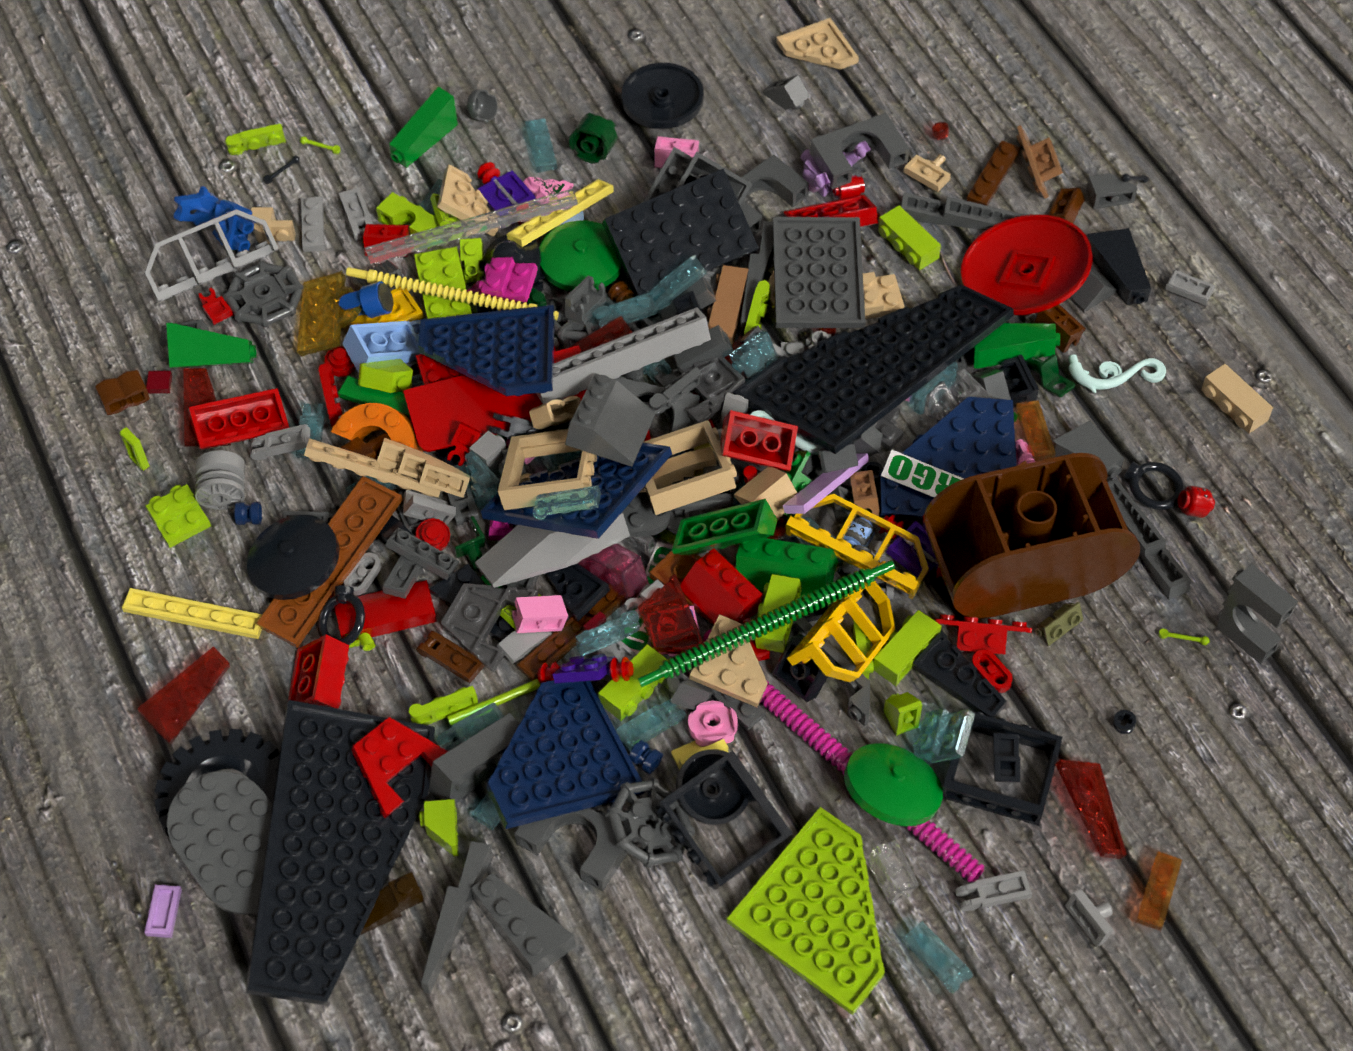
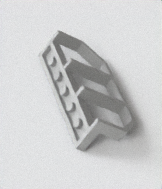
[144,209,279,304]

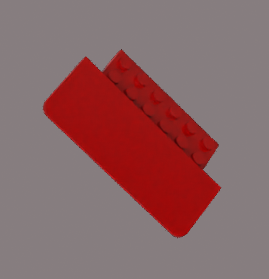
[403,345,587,452]

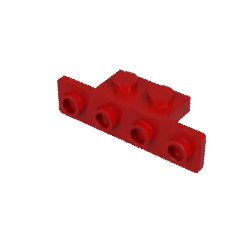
[934,614,1032,655]

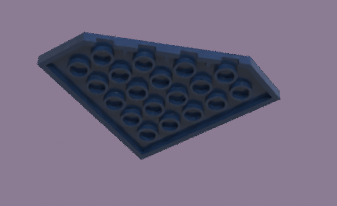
[418,305,555,396]
[879,397,1016,520]
[481,443,672,539]
[486,680,645,829]

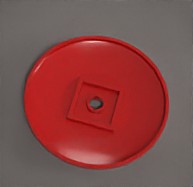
[961,214,1092,315]

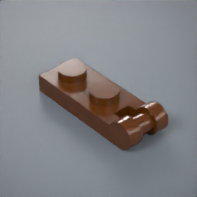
[416,631,485,684]

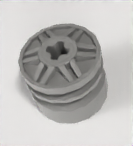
[195,450,245,510]

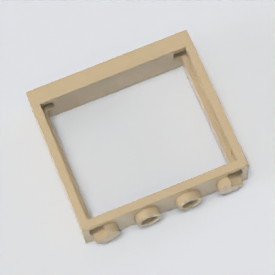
[643,420,737,515]
[498,429,597,510]

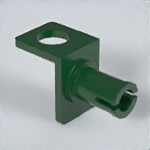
[1027,354,1075,398]
[455,516,485,572]

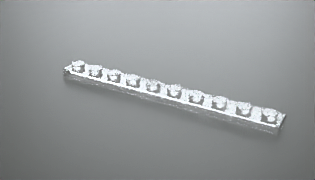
[365,189,578,264]

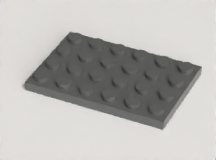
[773,217,865,328]

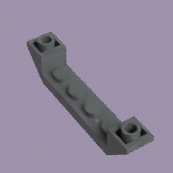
[788,617,870,726]

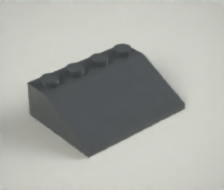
[565,373,656,467]

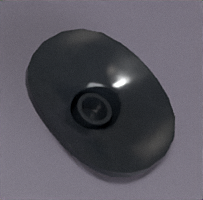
[483,234,541,278]

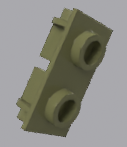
[1035,602,1083,646]

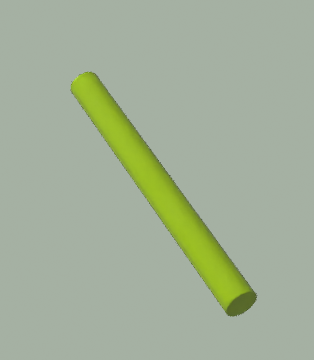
[447,679,540,726]

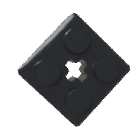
[773,634,835,702]

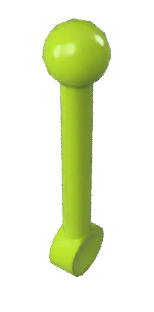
[300,136,341,154]
[1158,628,1210,645]

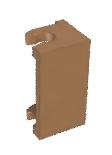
[850,470,880,517]

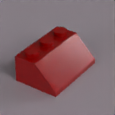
[720,410,798,472]
[678,548,762,625]
[288,634,349,709]

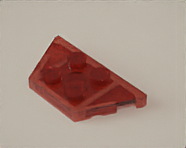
[638,574,704,655]

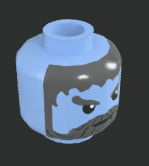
[843,517,875,548]

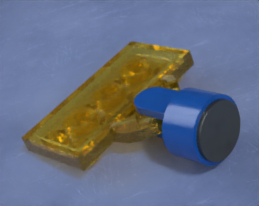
[297,271,393,356]

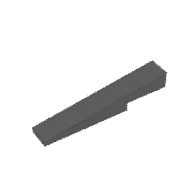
[900,192,1025,230]
[741,221,774,336]
[1108,479,1191,600]
[421,841,493,994]

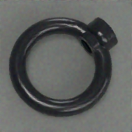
[1124,462,1184,510]
[318,585,365,645]

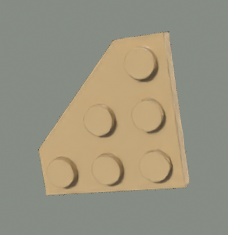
[777,18,859,69]
[437,164,500,237]
[690,614,768,707]

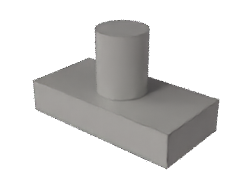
[1065,889,1113,947]

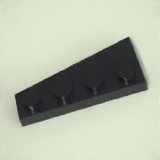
[429,564,515,642]
[912,630,1007,718]

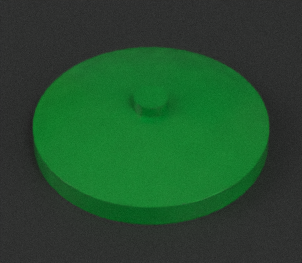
[540,220,622,292]
[844,743,943,826]

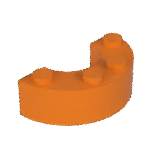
[331,403,423,452]

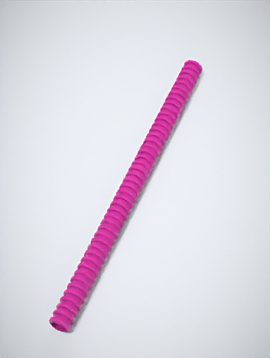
[760,680,985,883]

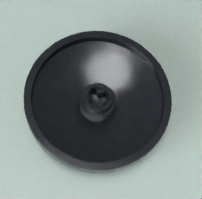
[621,62,704,129]
[247,515,340,600]

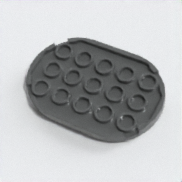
[167,771,272,916]

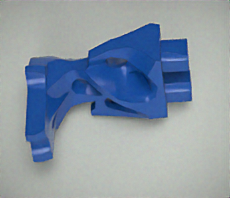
[174,186,254,252]

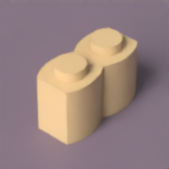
[529,396,581,429]

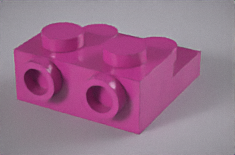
[479,257,538,302]

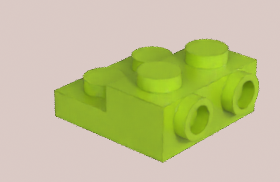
[145,484,211,548]

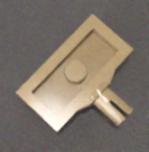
[904,154,951,192]

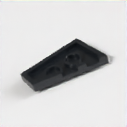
[545,563,610,621]

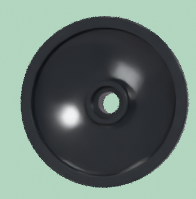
[676,749,749,825]

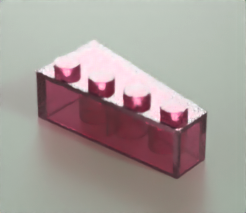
[578,544,649,601]

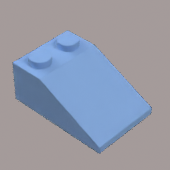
[342,321,422,373]

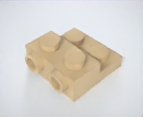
[863,272,905,319]

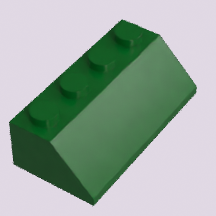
[672,498,777,556]
[736,538,838,599]

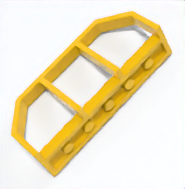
[786,494,929,600]
[787,581,896,682]

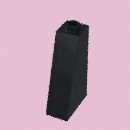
[1087,228,1151,305]

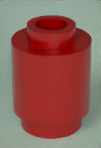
[832,175,865,200]

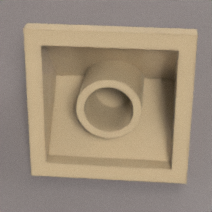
[734,467,797,519]

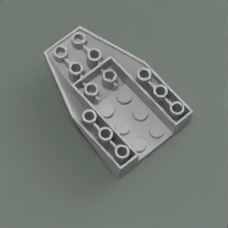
[475,513,630,588]

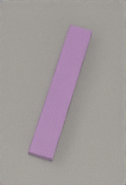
[783,453,869,514]

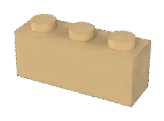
[1201,364,1273,434]

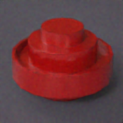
[324,346,356,377]
[416,518,450,551]

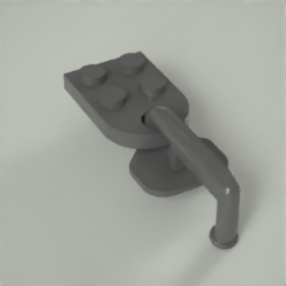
[622,492,733,538]

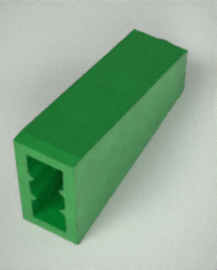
[389,87,458,168]
[166,323,257,369]
[974,323,1060,368]

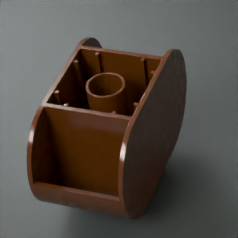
[923,453,1140,618]

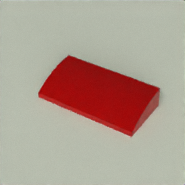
[783,195,878,227]
[188,388,290,450]
[335,580,437,640]

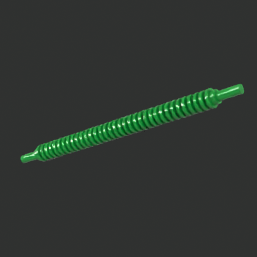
[637,560,895,687]

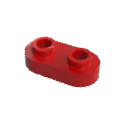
[972,650,1013,693]

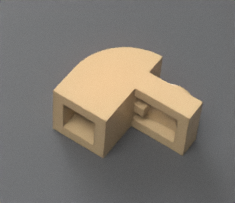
[251,207,296,244]

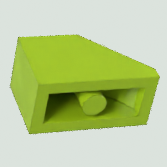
[358,359,413,393]
[884,692,922,736]
[420,799,459,856]

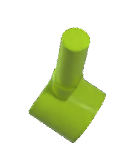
[349,633,375,651]

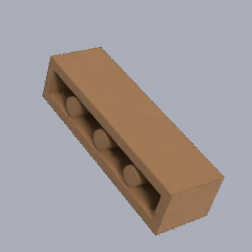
[707,265,749,348]

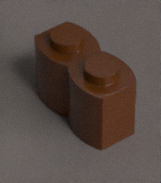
[95,370,150,415]

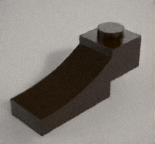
[360,872,424,935]

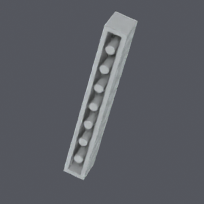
[536,307,711,404]

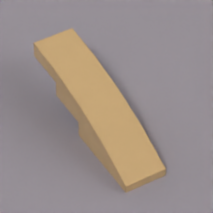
[377,438,471,498]
[639,447,717,493]

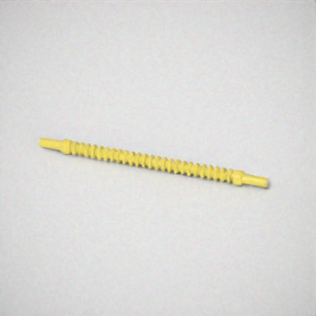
[346,267,559,320]

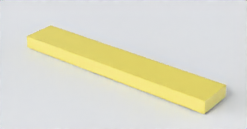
[507,179,614,247]
[122,588,263,639]

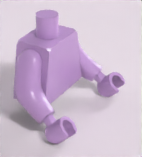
[801,141,871,197]

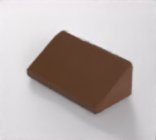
[1048,188,1085,223]

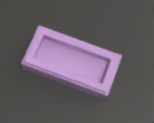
[144,884,182,938]

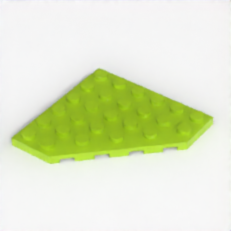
[727,807,884,1015]

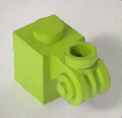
[460,238,484,283]

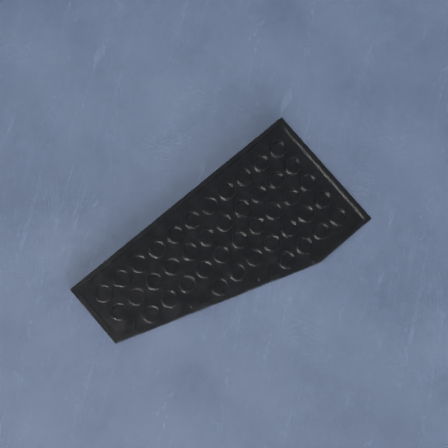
[733,284,1014,454]
[245,700,435,1005]

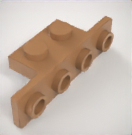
[1016,125,1063,199]

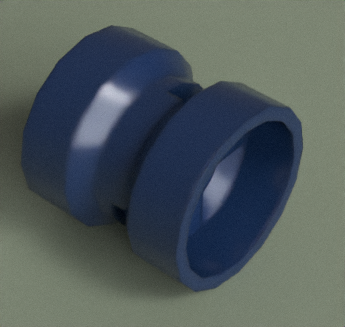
[235,502,262,525]
[629,740,663,774]

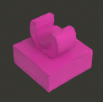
[489,520,514,541]

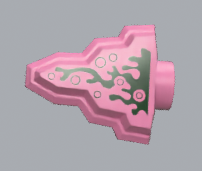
[523,177,573,210]

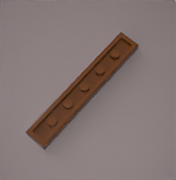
[517,575,636,681]

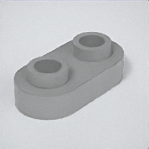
[344,553,381,596]

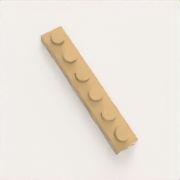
[304,438,441,498]

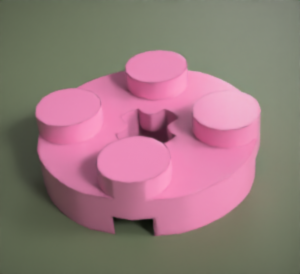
[688,701,738,746]

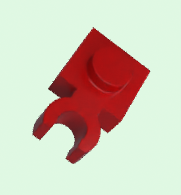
[198,288,233,325]
[447,422,482,466]

